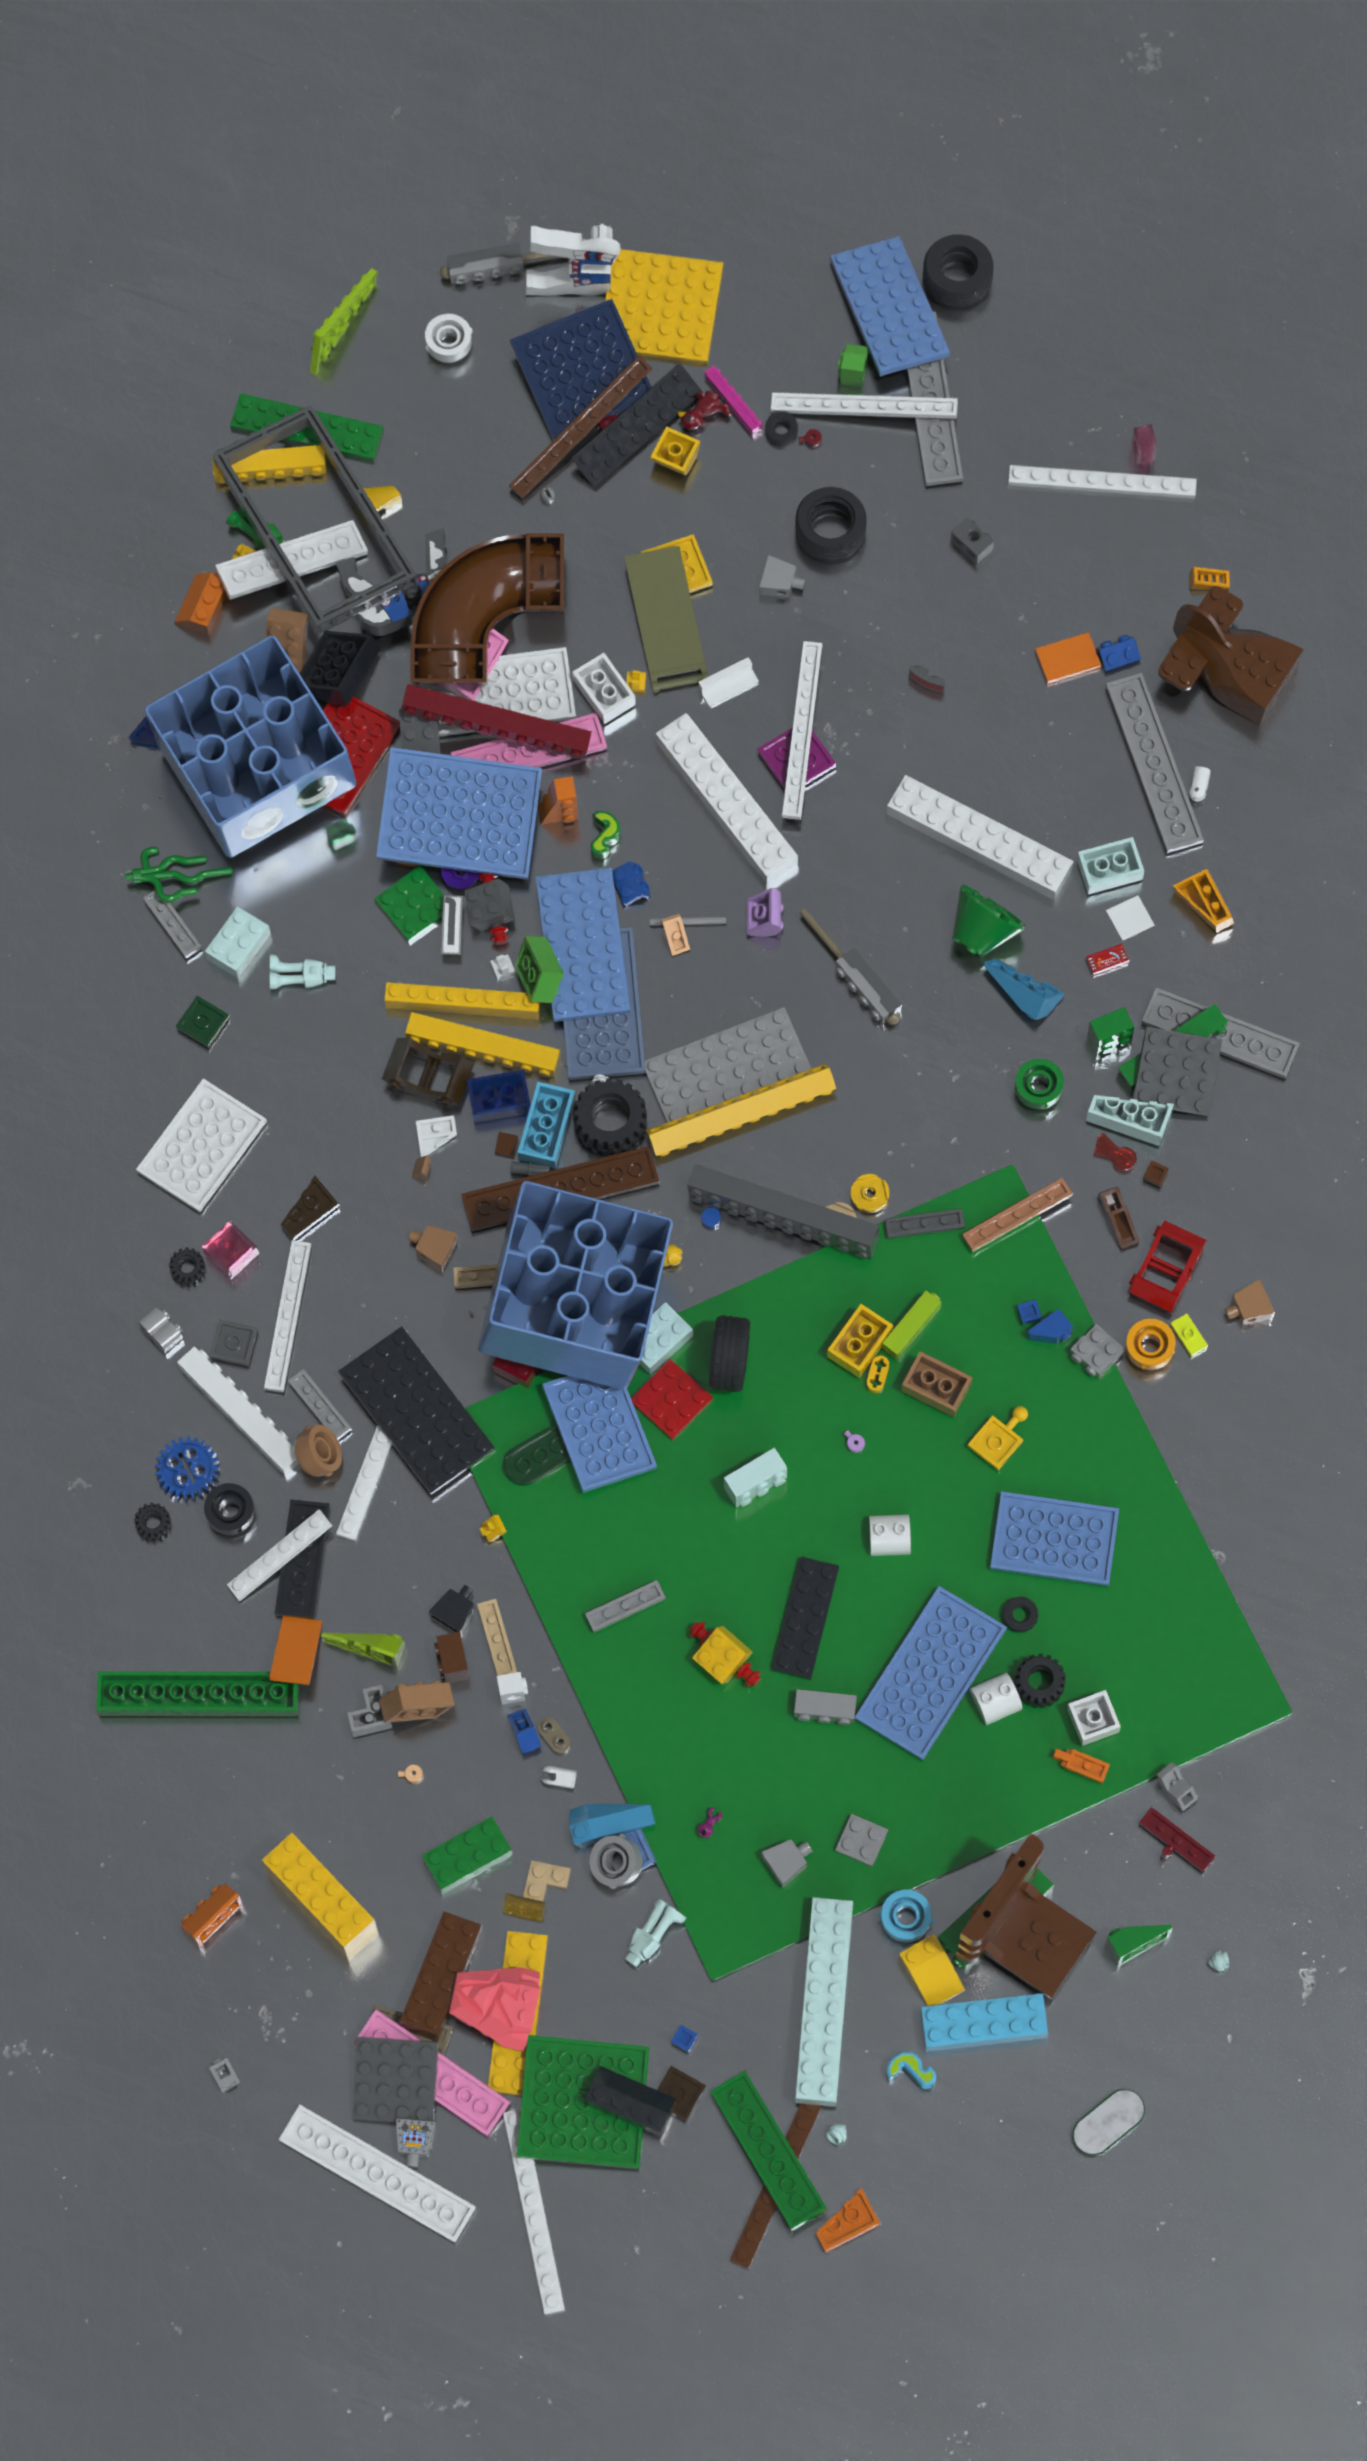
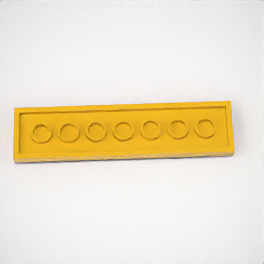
[488,1931,548,2096]

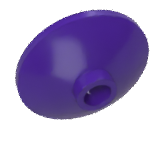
[441,868,480,889]

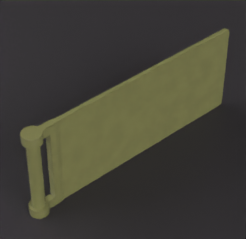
[624,546,708,693]

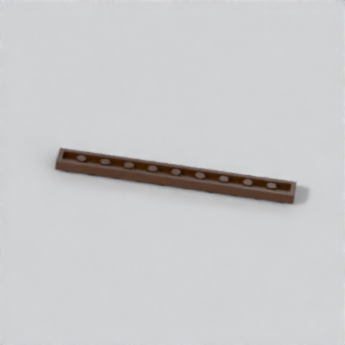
[509,355,653,499]
[730,2104,823,2269]

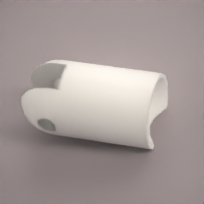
[1189,766,1211,802]
[540,1766,577,1789]

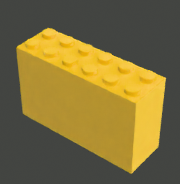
[262,1833,379,1962]

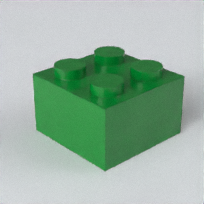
[1087,1007,1135,1055]

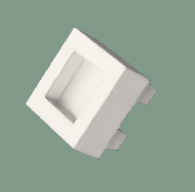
[490,954,515,980]

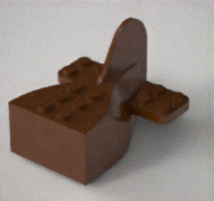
[1158,586,1304,726]

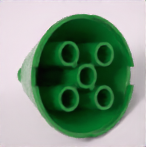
[952,884,1027,957]

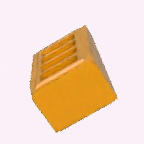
[1189,567,1230,590]

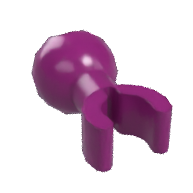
[697,1807,723,1838]

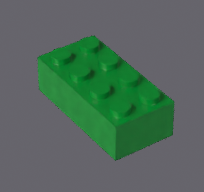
[422,1816,513,1895]

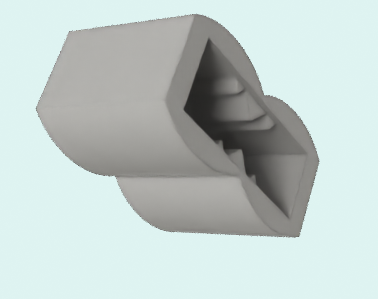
[139,1307,183,1353]

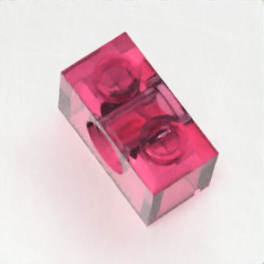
[1131,424,1157,464]

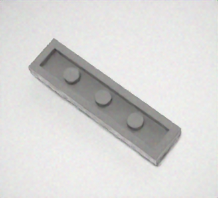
[143,890,202,959]
[288,1369,352,1440]
[585,1580,666,1633]

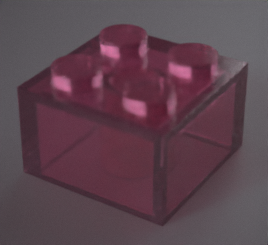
[202,1221,259,1280]

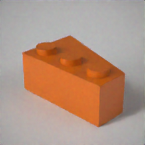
[537,776,578,825]

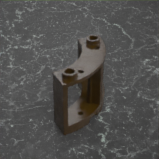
[382,1038,474,1107]

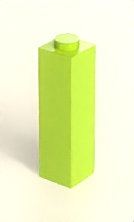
[882,1291,941,1360]

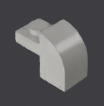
[1157,1762,1198,1811]

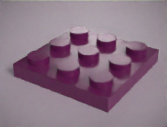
[757,727,836,790]

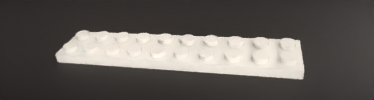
[279,2105,476,2243]

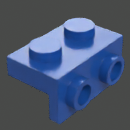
[1096,634,1141,671]
[612,861,651,906]

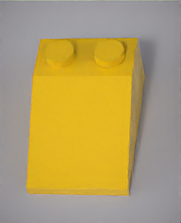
[899,1934,965,2006]

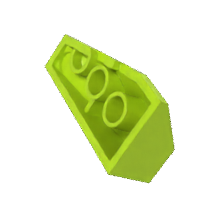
[321,1633,405,1667]

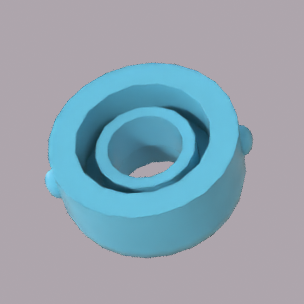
[878,1890,934,1943]

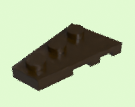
[281,1175,339,1240]

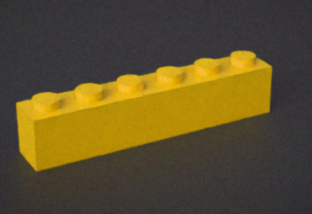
[212,445,326,484]

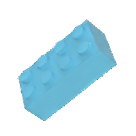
[517,1082,576,1169]

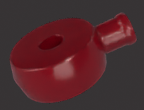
[799,429,822,447]

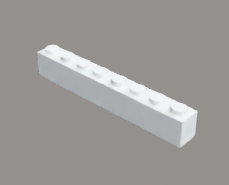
[177,1346,298,1476]

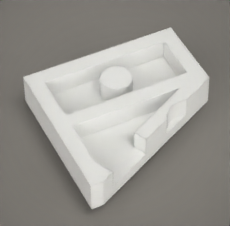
[416,1115,457,1157]

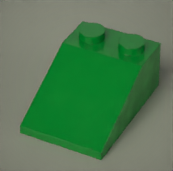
[1105,1925,1173,1966]

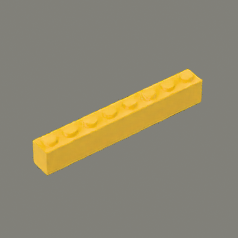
[385,982,541,1020]
[405,1012,561,1078]

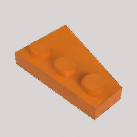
[816,2188,880,2253]

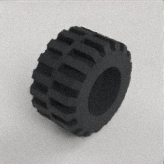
[1015,1654,1066,1708]

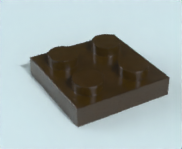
[657,2066,707,2122]

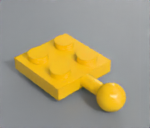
[967,1406,1028,1471]

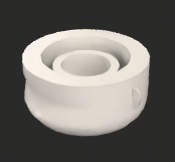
[425,314,473,363]

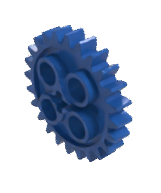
[155,1436,219,1500]

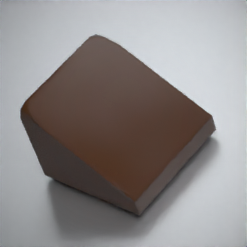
[495,1132,518,1158]

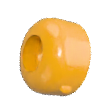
[1125,1318,1176,1370]

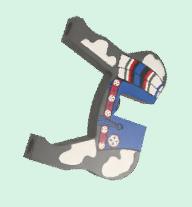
[336,528,447,636]

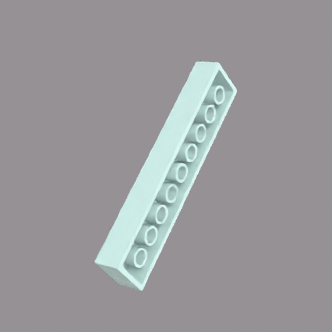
[795,1898,853,2107]

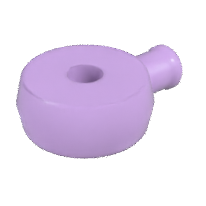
[844,1430,865,1453]

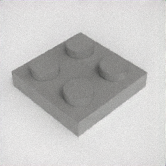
[835,1814,888,1867]

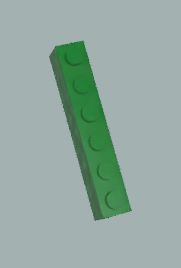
[1118,1004,1228,1090]

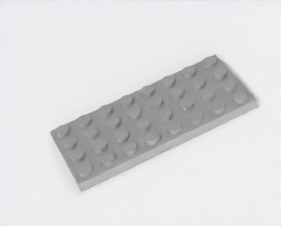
[645,1007,811,1122]

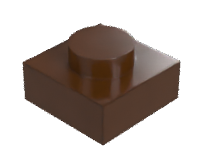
[1143,1160,1169,1187]

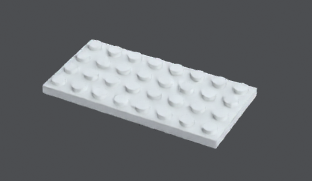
[419,647,576,737]

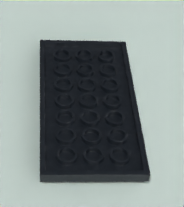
[338,1326,495,1495]

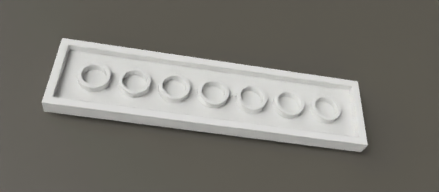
[215,520,368,599]

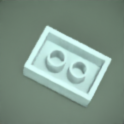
[1077,837,1144,895]
[205,906,271,979]
[640,1302,693,1375]
[724,1448,787,1508]

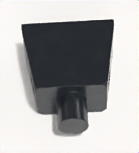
[429,1585,474,1636]

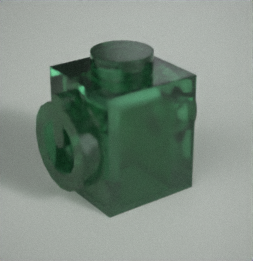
[325,818,356,851]

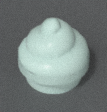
[1207,1951,1229,1971]
[826,2124,847,2145]

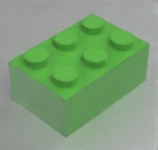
[514,936,564,1003]

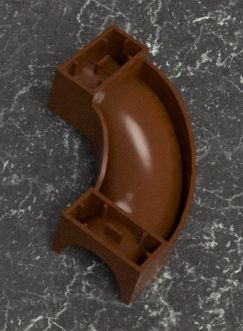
[410,533,565,685]

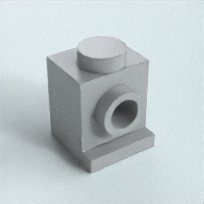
[209,2058,240,2092]

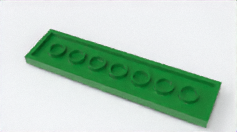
[230,393,383,462]
[710,2070,828,2231]

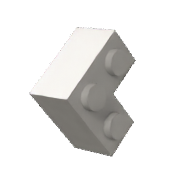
[347,1685,392,1738]

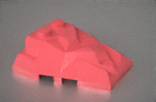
[448,1967,540,2052]

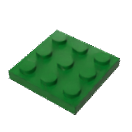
[374,866,444,943]

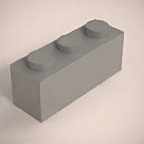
[794,1689,857,1726]

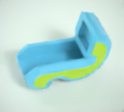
[886,2051,936,2089]

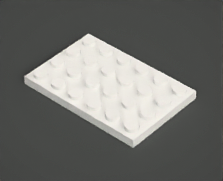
[136,1079,267,1213]

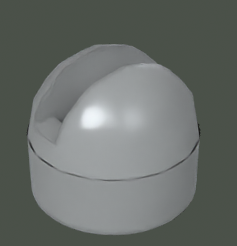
[540,487,555,504]

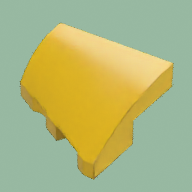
[363,485,402,511]

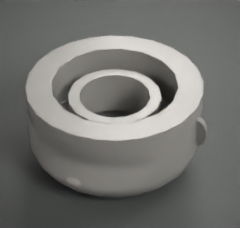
[589,1834,643,1889]

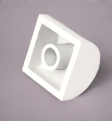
[869,1514,911,1556]
[969,1673,1022,1725]

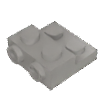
[1070,1324,1126,1379]

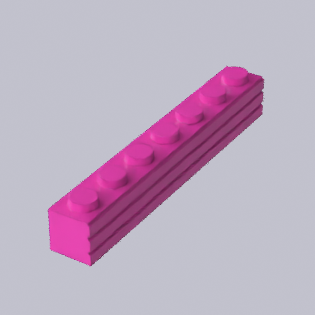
[704,365,762,436]

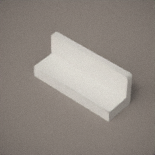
[699,657,759,707]

